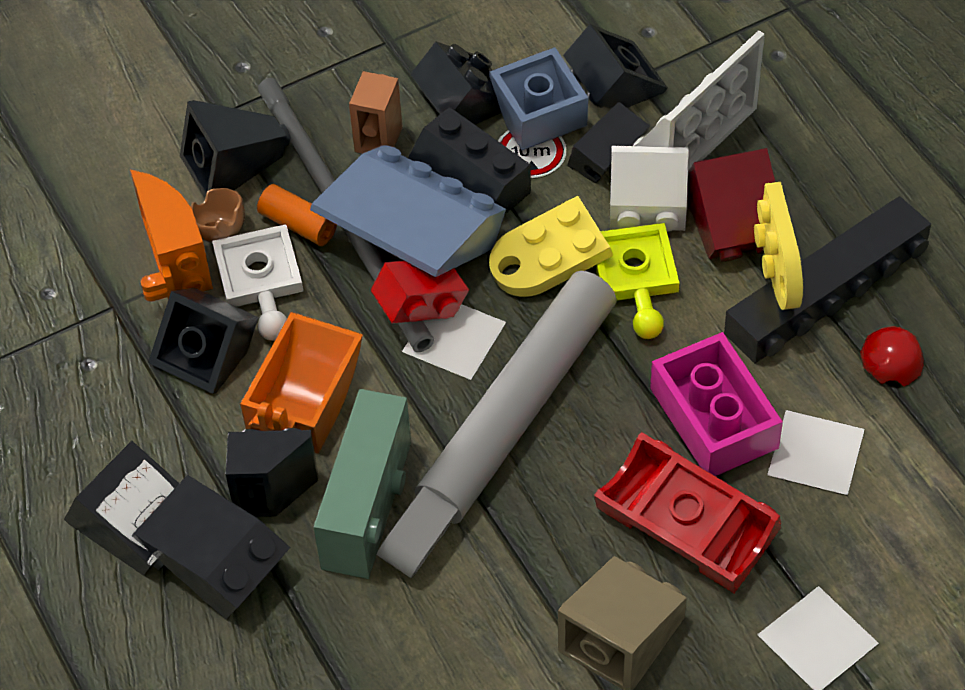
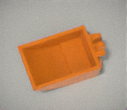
[130,170,213,302]
[240,312,363,454]

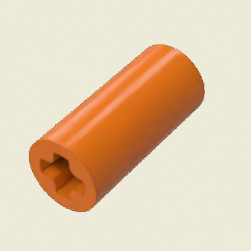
[257,184,337,246]

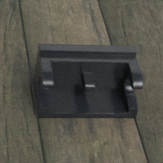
[567,102,650,183]

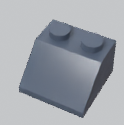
[490,47,588,150]

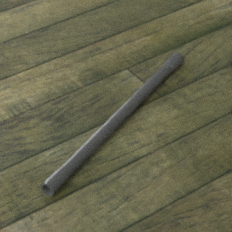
[258,78,434,352]

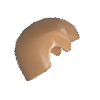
[191,188,245,242]

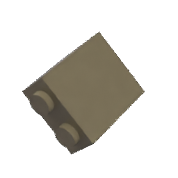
[558,556,687,690]

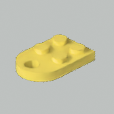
[754,182,803,310]
[489,196,613,297]

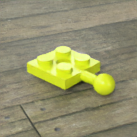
[595,223,679,339]

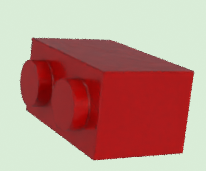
[371,261,469,323]

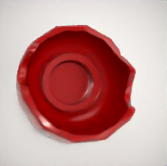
[860,326,924,386]

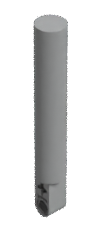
[376,271,617,578]

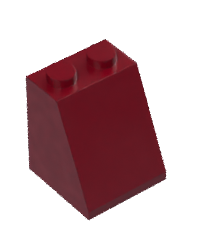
[687,148,775,262]

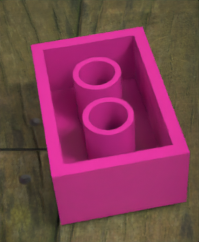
[650,332,783,476]

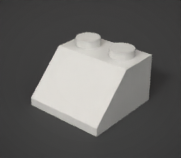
[610,146,688,232]

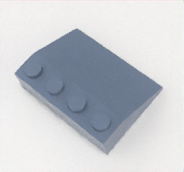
[310,145,506,277]

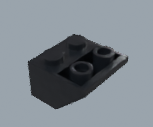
[411,41,502,125]
[225,428,318,517]

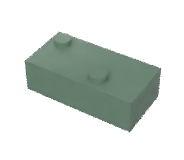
[313,389,411,579]

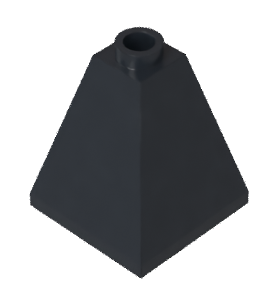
[180,100,290,198]

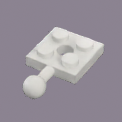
[212,224,303,341]

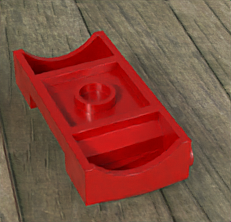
[594,432,781,594]

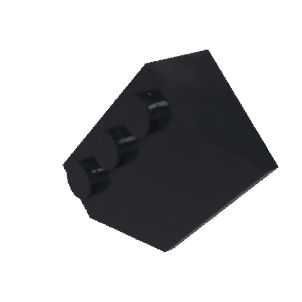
[408,107,531,215]

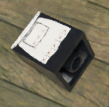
[64,440,179,576]

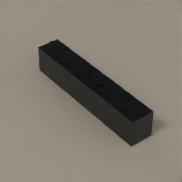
[724,196,931,364]

